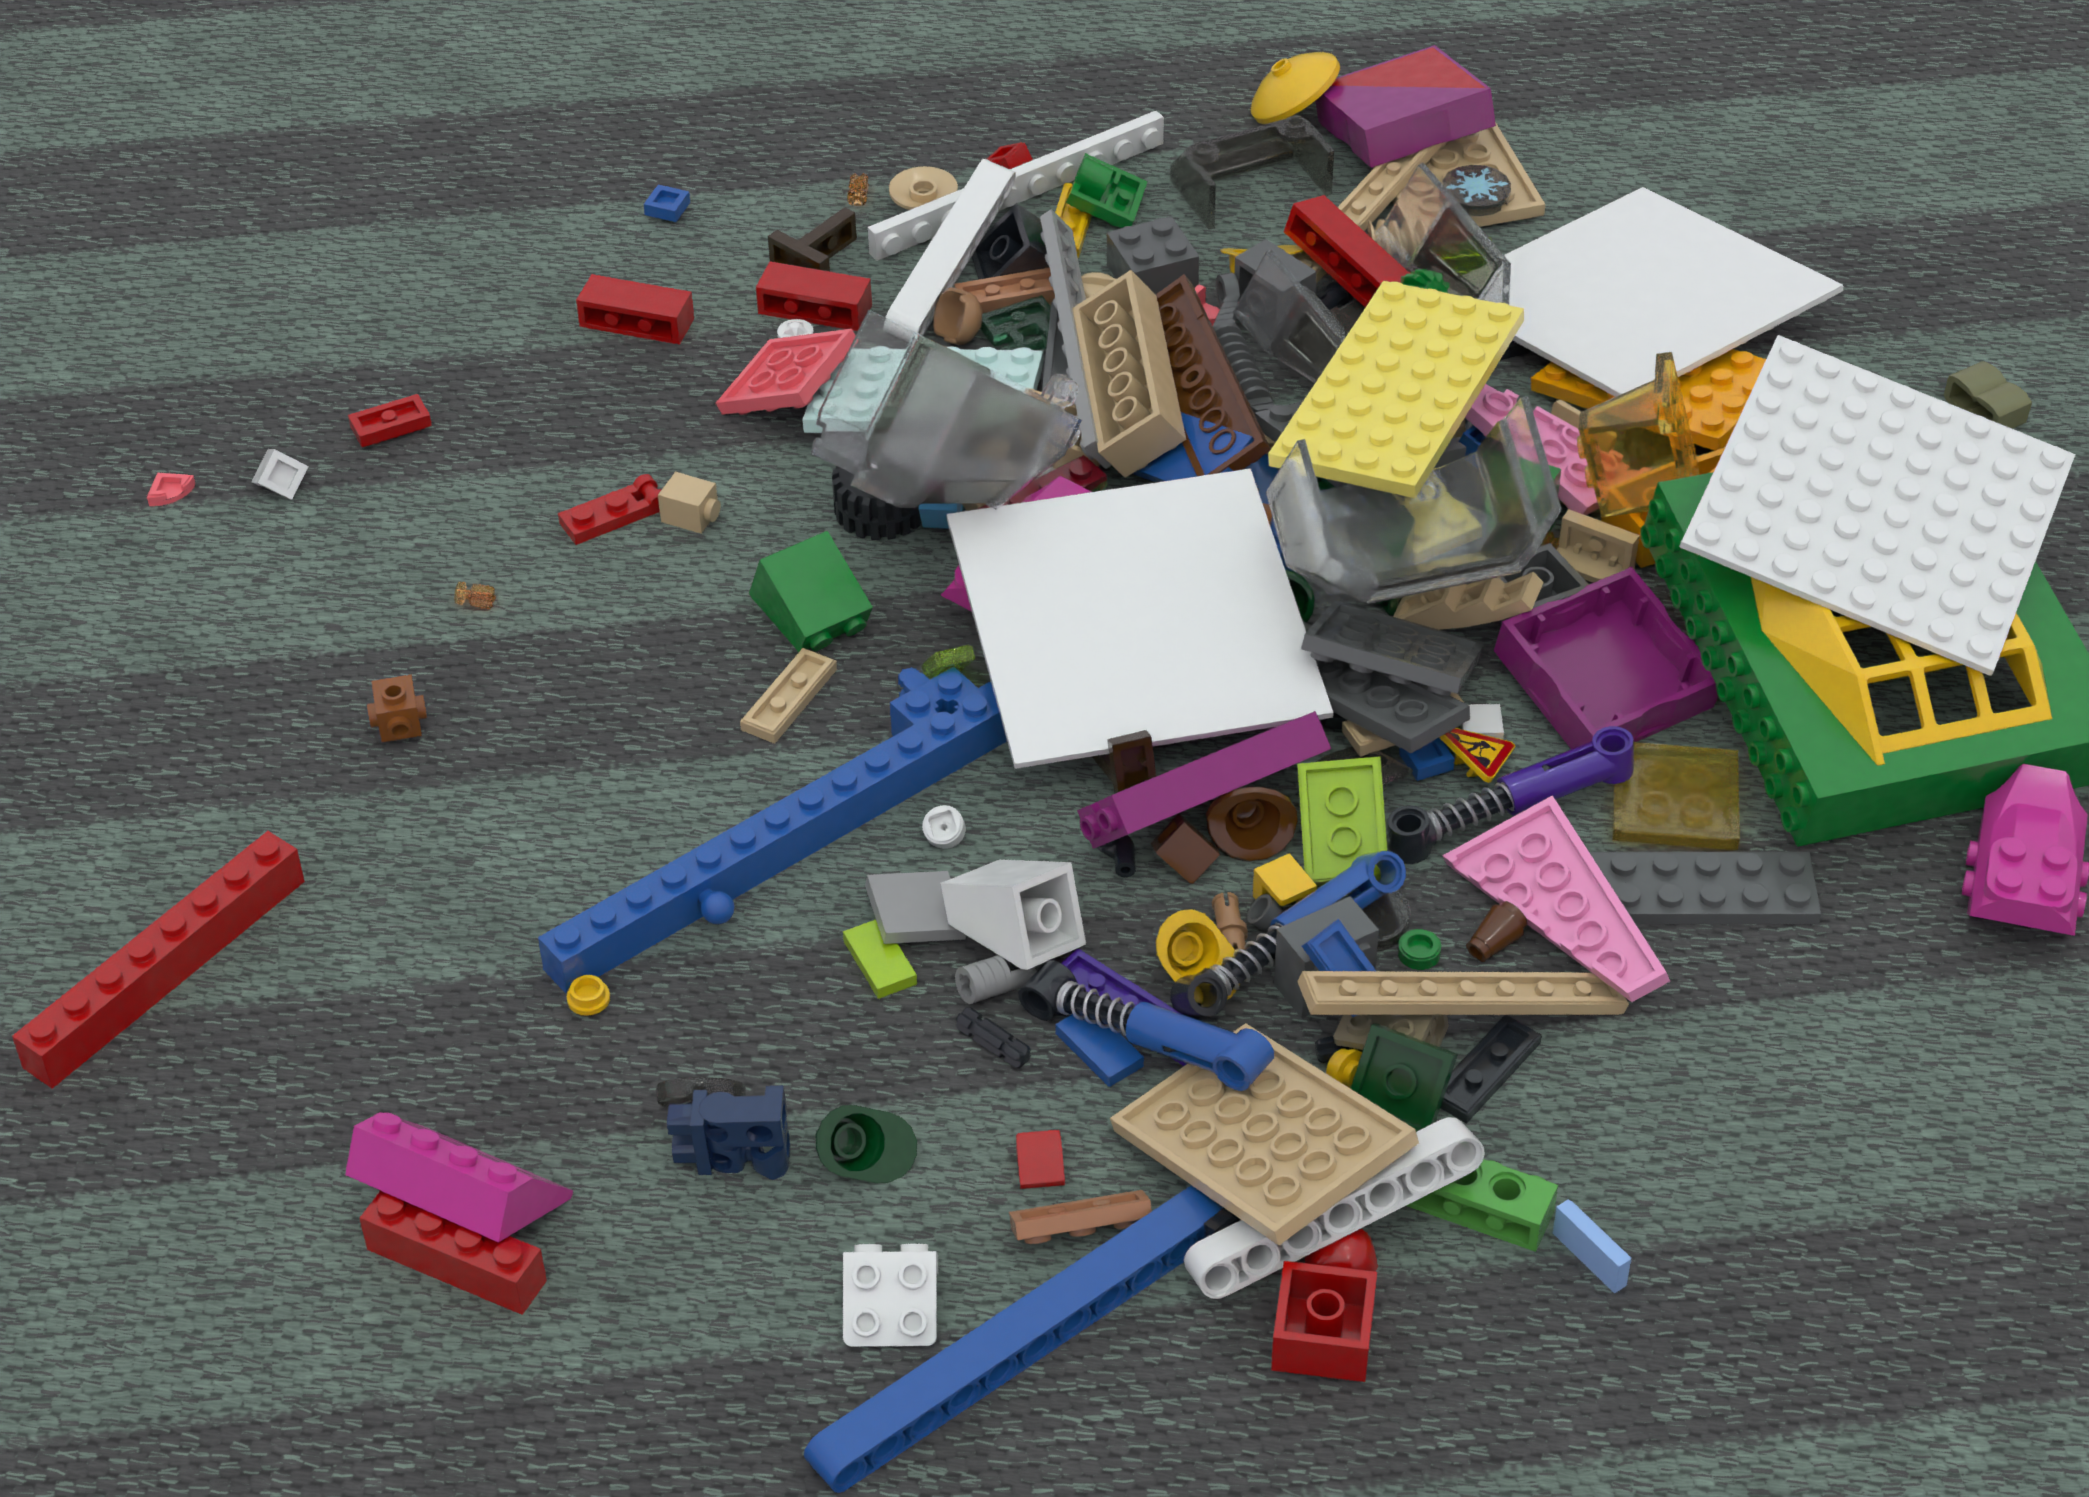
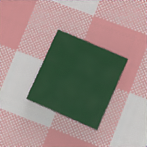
[1350,1023,1458,1132]

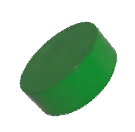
[1398,929,1441,970]

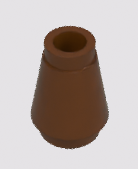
[1466,901,1528,962]

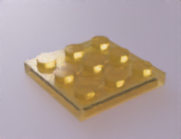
[1612,742,1740,850]

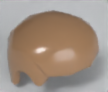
[933,287,983,345]

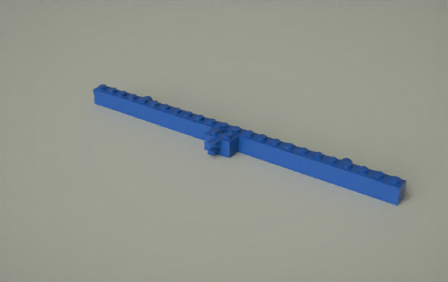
[538,501,1336,995]

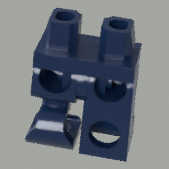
[667,1085,791,1180]

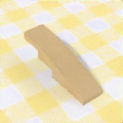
[1393,572,1544,630]

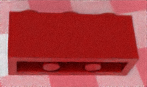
[756,261,872,331]
[576,274,694,345]

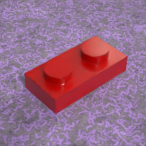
[348,394,432,448]

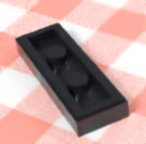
[1441,1015,1542,1124]

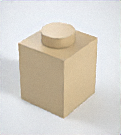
[658,472,721,534]

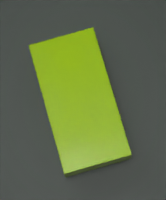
[843,919,917,999]

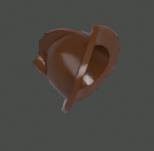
[1206,786,1298,861]

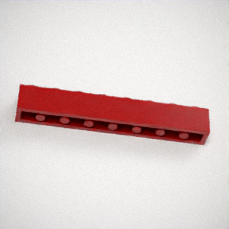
[12,831,305,1089]

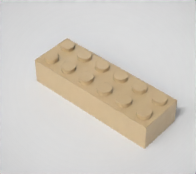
[1072,270,1186,478]

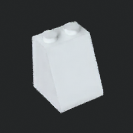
[940,860,1086,970]

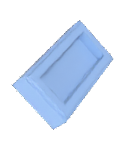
[1553,1199,1631,1293]

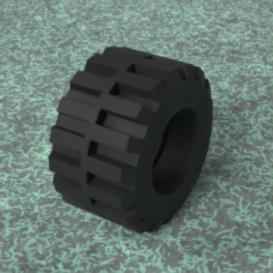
[832,444,927,540]

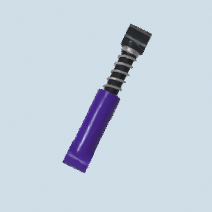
[1388,726,1634,864]

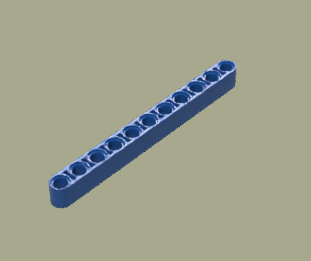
[804,1186,1224,1493]

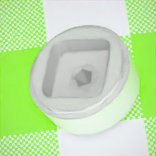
[777,319,814,338]
[922,805,966,849]

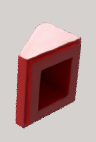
[986,142,1033,169]
[1016,1130,1065,1189]

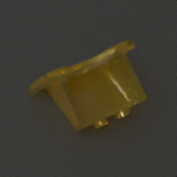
[1577,352,1700,517]

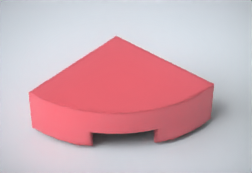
[147,473,196,506]

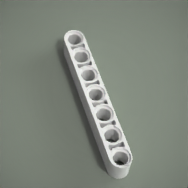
[883,159,1016,345]
[1184,1117,1485,1299]

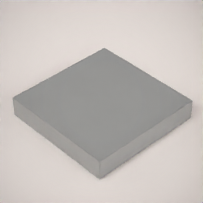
[865,871,966,944]

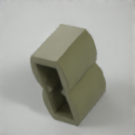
[1944,361,2032,429]

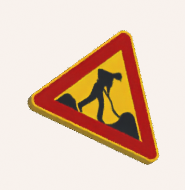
[1439,728,1516,783]

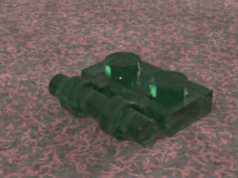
[980,295,1051,351]

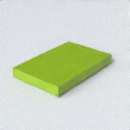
[1297,757,1388,886]

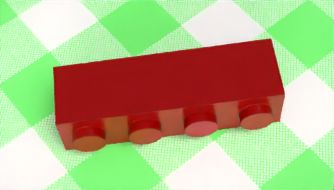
[1284,195,1410,308]
[360,1190,547,1315]

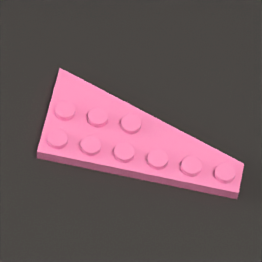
[1465,384,1652,515]
[1442,795,1670,1002]

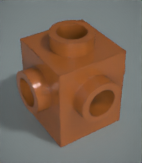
[367,674,427,742]

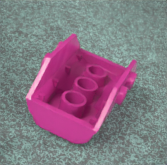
[1961,764,2089,936]

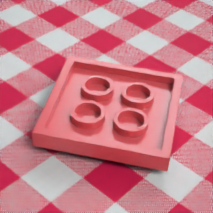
[716,329,858,415]

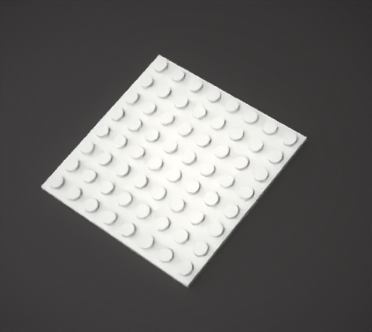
[1447,187,1843,404]
[1679,335,2075,676]
[947,469,1333,769]

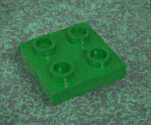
[1066,153,1148,228]

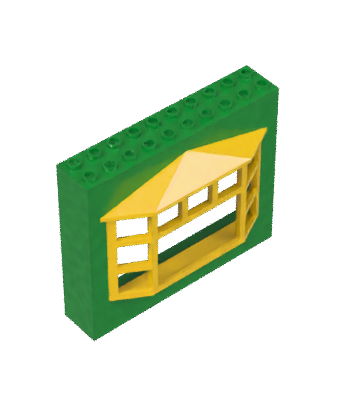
[1640,472,2089,847]

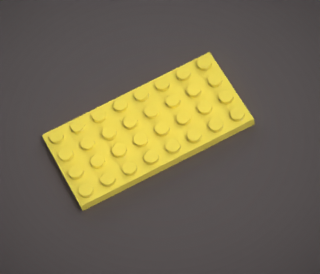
[1268,281,1524,498]

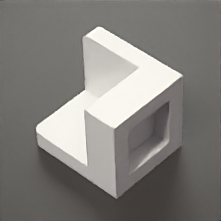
[252,449,309,500]

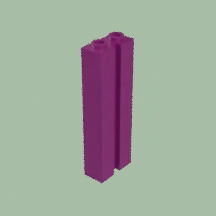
[1077,711,1331,849]

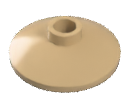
[889,166,958,210]

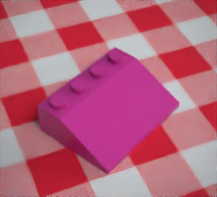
[345,1112,573,1242]

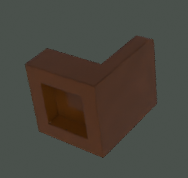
[1151,813,1220,883]

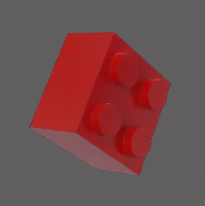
[1271,1261,1377,1382]

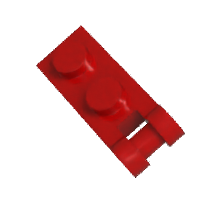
[558,474,661,545]

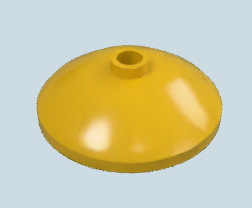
[1251,52,1340,124]

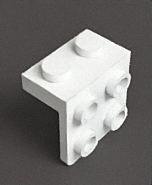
[843,1244,938,1347]

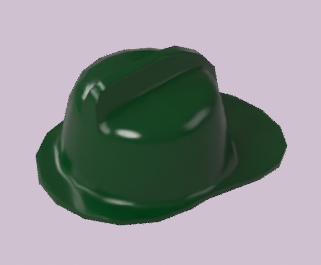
[815,1105,917,1183]

